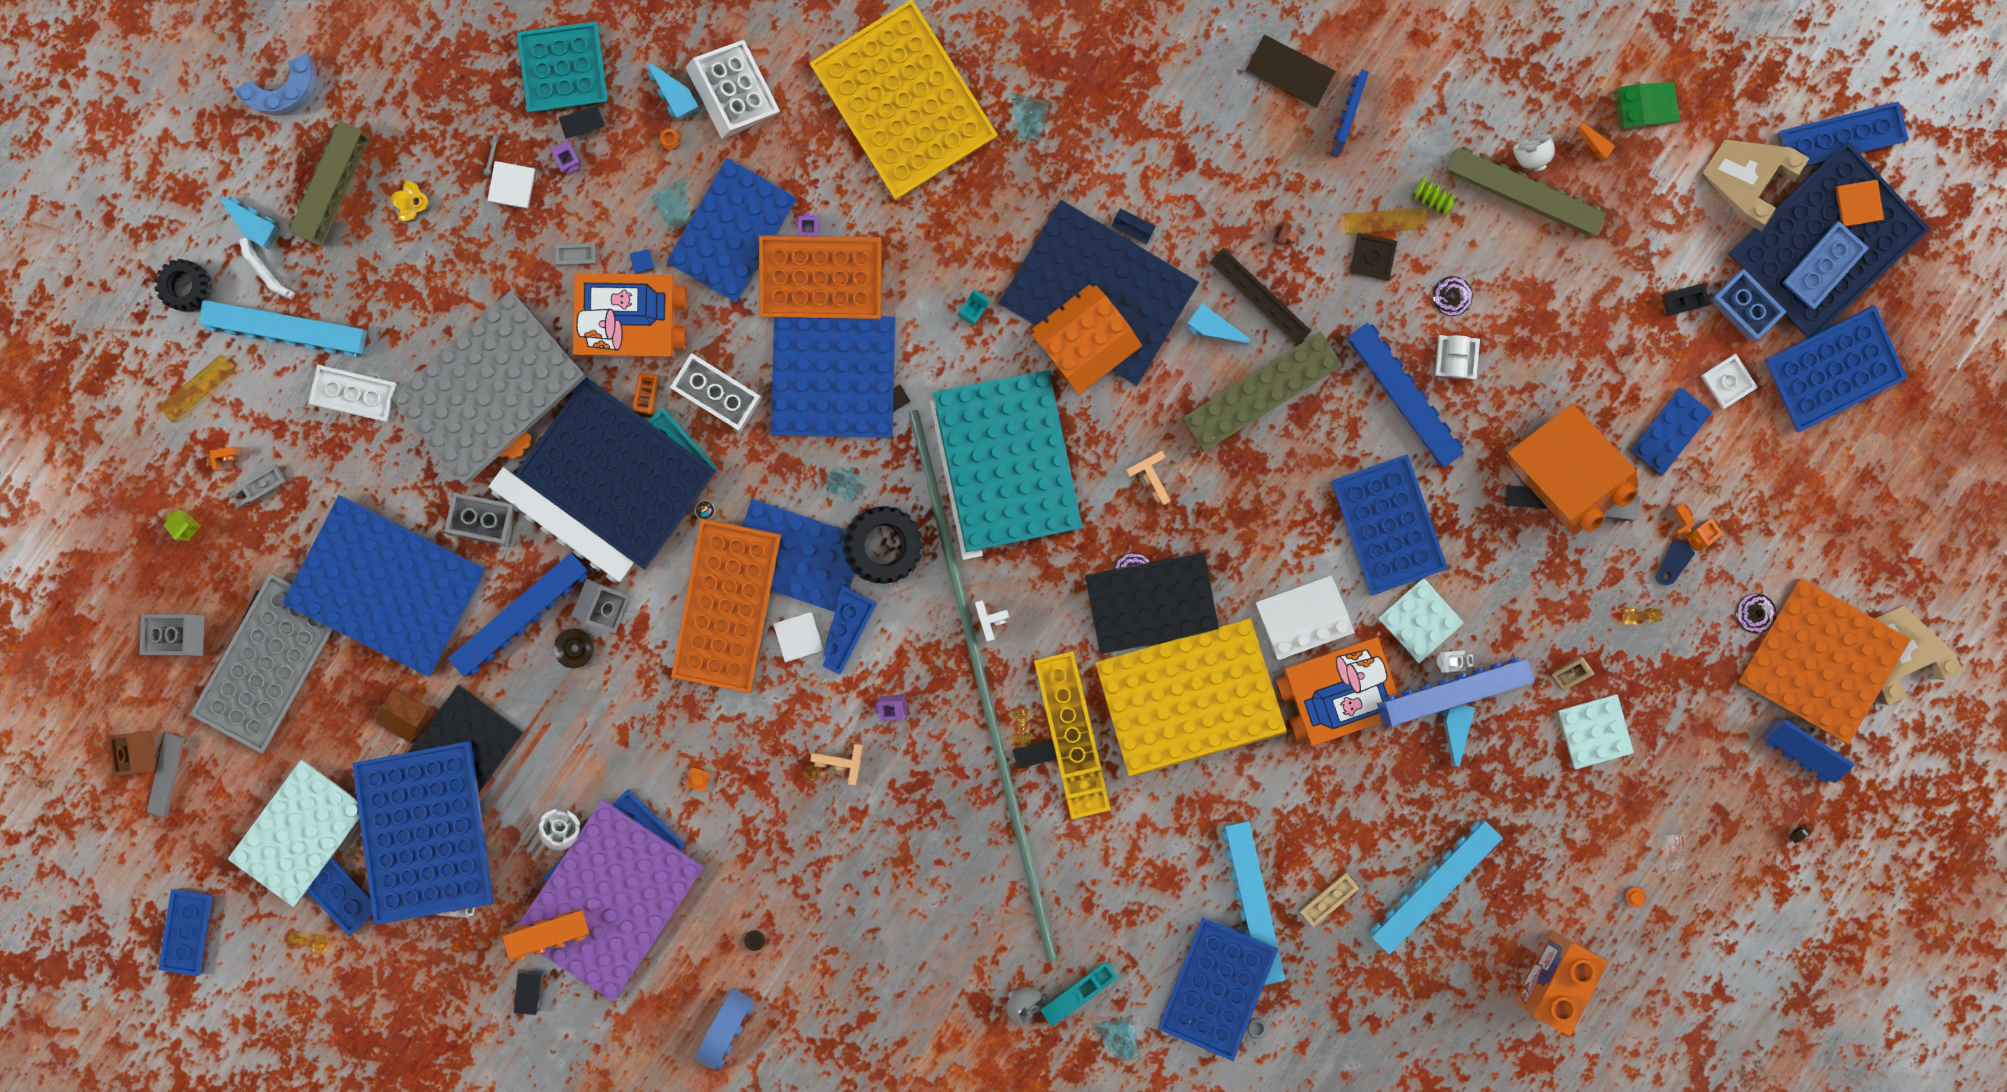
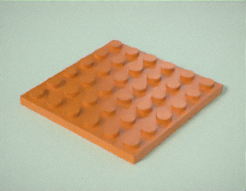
[1738,578,1911,745]

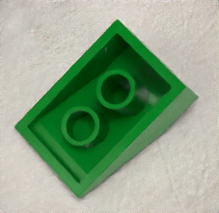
[1613,82,1680,131]

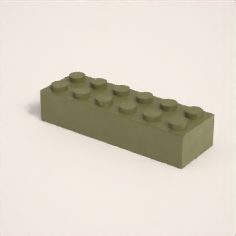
[289,120,371,246]

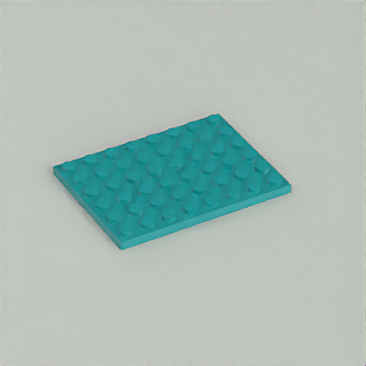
[932,370,1083,552]

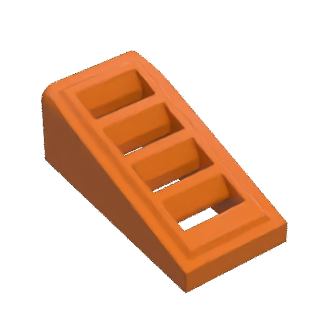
[1576,123,1615,162]
[632,373,659,418]

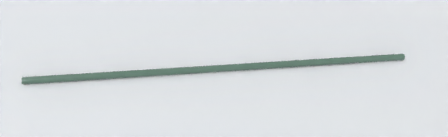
[908,410,1057,962]

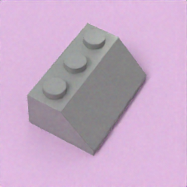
[444,492,514,547]

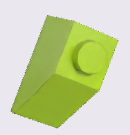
[164,510,201,541]

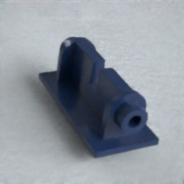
[1111,208,1156,244]

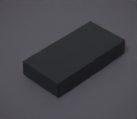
[1504,485,1546,509]
[1013,739,1057,769]

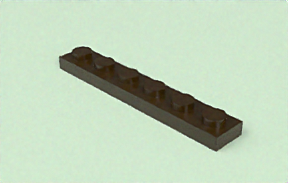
[1209,247,1311,346]

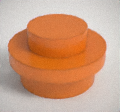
[659,129,680,149]
[1625,887,1646,907]

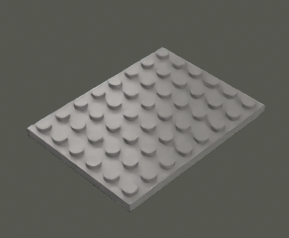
[391,290,587,486]

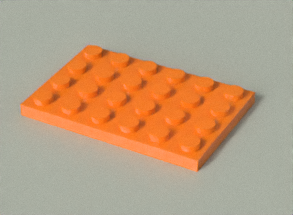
[759,235,882,319]

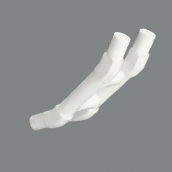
[239,238,295,300]

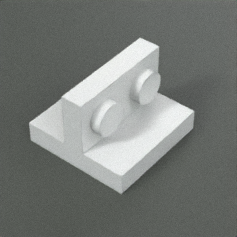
[975,600,1009,641]

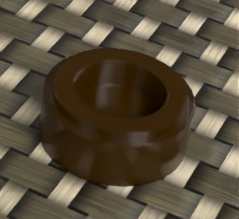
[1789,825,1810,843]
[744,930,765,951]

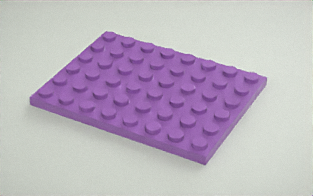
[517,799,705,1002]

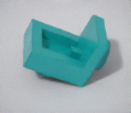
[957,290,990,326]

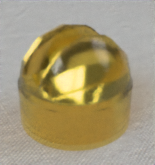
[803,765,821,782]

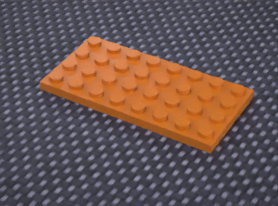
[671,518,781,693]

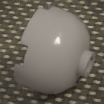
[1006,987,1046,1027]

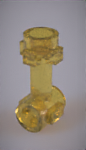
[1622,608,1662,625]
[1013,708,1031,747]
[287,931,327,954]

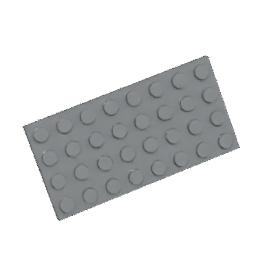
[190,573,334,754]

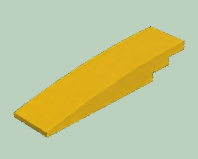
[1034,651,1111,820]

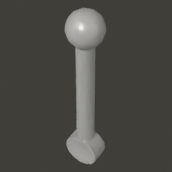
[483,134,499,176]

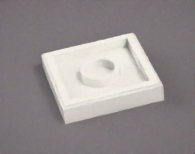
[487,161,536,209]
[1701,354,1758,410]
[773,612,824,662]

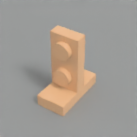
[1125,451,1170,506]
[810,743,863,785]

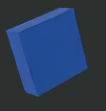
[630,249,655,274]

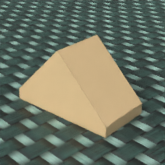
[1552,656,1595,691]

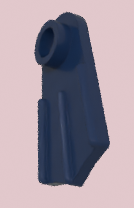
[1658,540,1695,585]

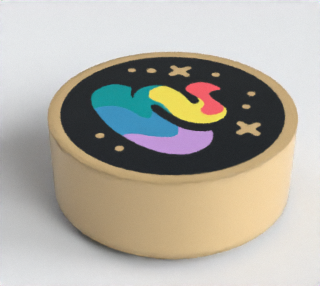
[695,500,716,520]

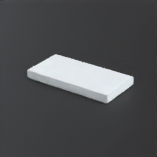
[308,365,397,422]

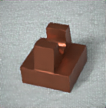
[1272,222,1298,245]

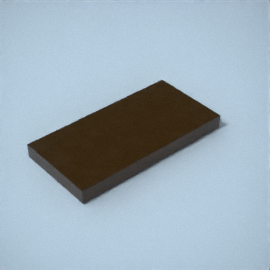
[1245,34,1336,108]

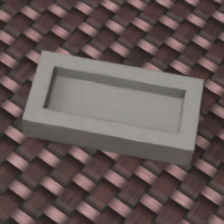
[554,243,597,266]

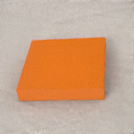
[1835,180,1884,227]

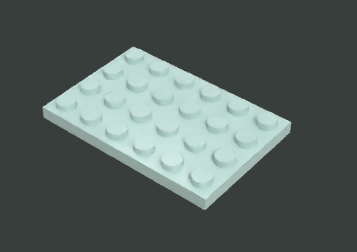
[228,760,360,907]

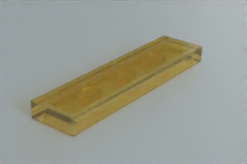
[1344,208,1427,234]
[159,355,235,423]

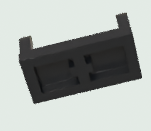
[559,105,605,139]
[1661,283,1709,316]
[513,970,541,1015]

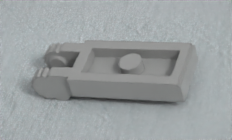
[228,464,287,509]

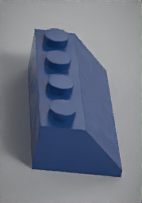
[1761,718,1855,784]

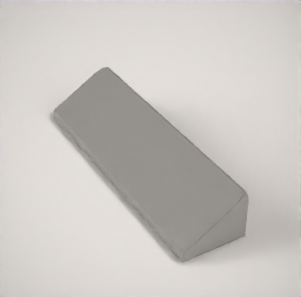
[147,733,185,817]

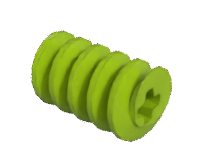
[1413,176,1458,217]

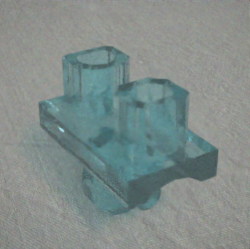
[826,466,865,503]

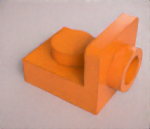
[208,447,240,471]
[1686,517,1723,551]

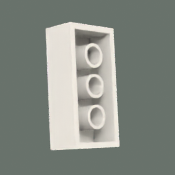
[670,353,762,432]

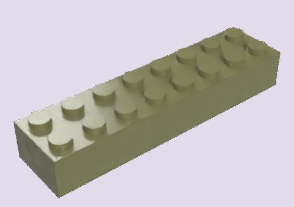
[1182,331,1343,453]

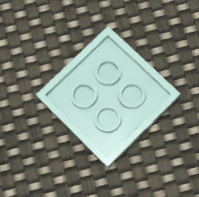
[1378,578,1464,663]
[1557,694,1634,769]

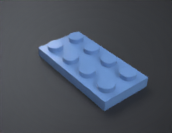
[1782,221,1869,310]

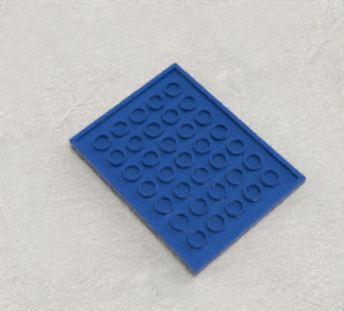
[282,495,486,677]
[352,741,494,925]

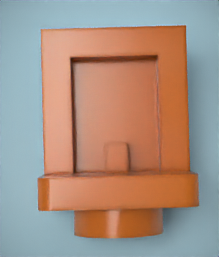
[1671,503,1696,536]

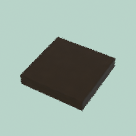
[1349,233,1398,281]

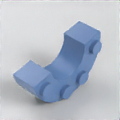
[234,53,316,116]
[694,988,755,1071]

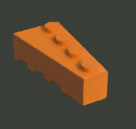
[500,908,590,961]

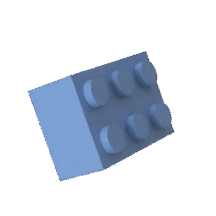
[1709,269,1786,343]

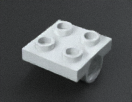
[1435,335,1480,380]

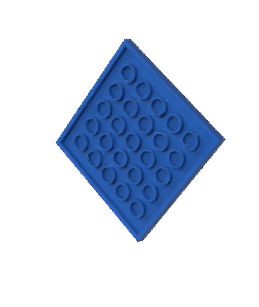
[771,316,896,438]

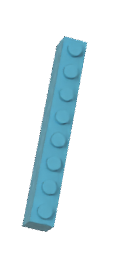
[198,300,367,357]
[1222,820,1285,985]
[1370,820,1503,955]

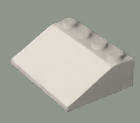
[685,40,780,139]
[1255,575,1355,660]

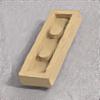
[1299,872,1360,927]

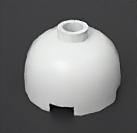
[1513,134,1555,171]
[539,809,580,851]

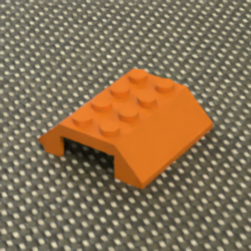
[1032,284,1142,395]

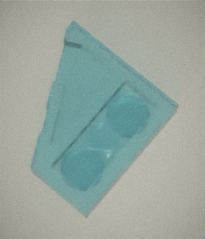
[1011,93,1049,142]
[651,177,690,232]
[1093,1016,1141,1061]

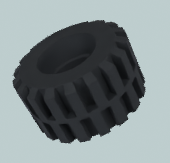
[154,259,212,312]

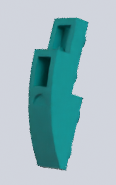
[1040,961,1118,1027]

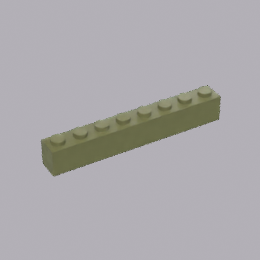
[1445,147,1606,238]

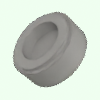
[1247,1017,1268,1039]

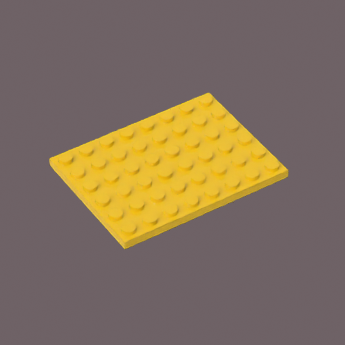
[809,0,998,201]
[1095,618,1287,778]

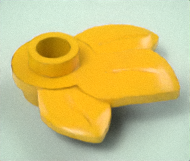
[390,181,429,221]

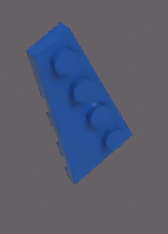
[1330,69,1369,158]
[821,584,877,675]

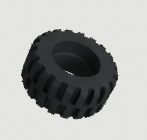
[842,506,923,584]

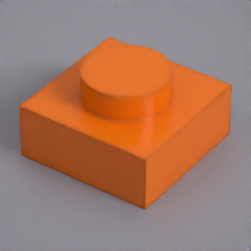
[685,767,711,793]

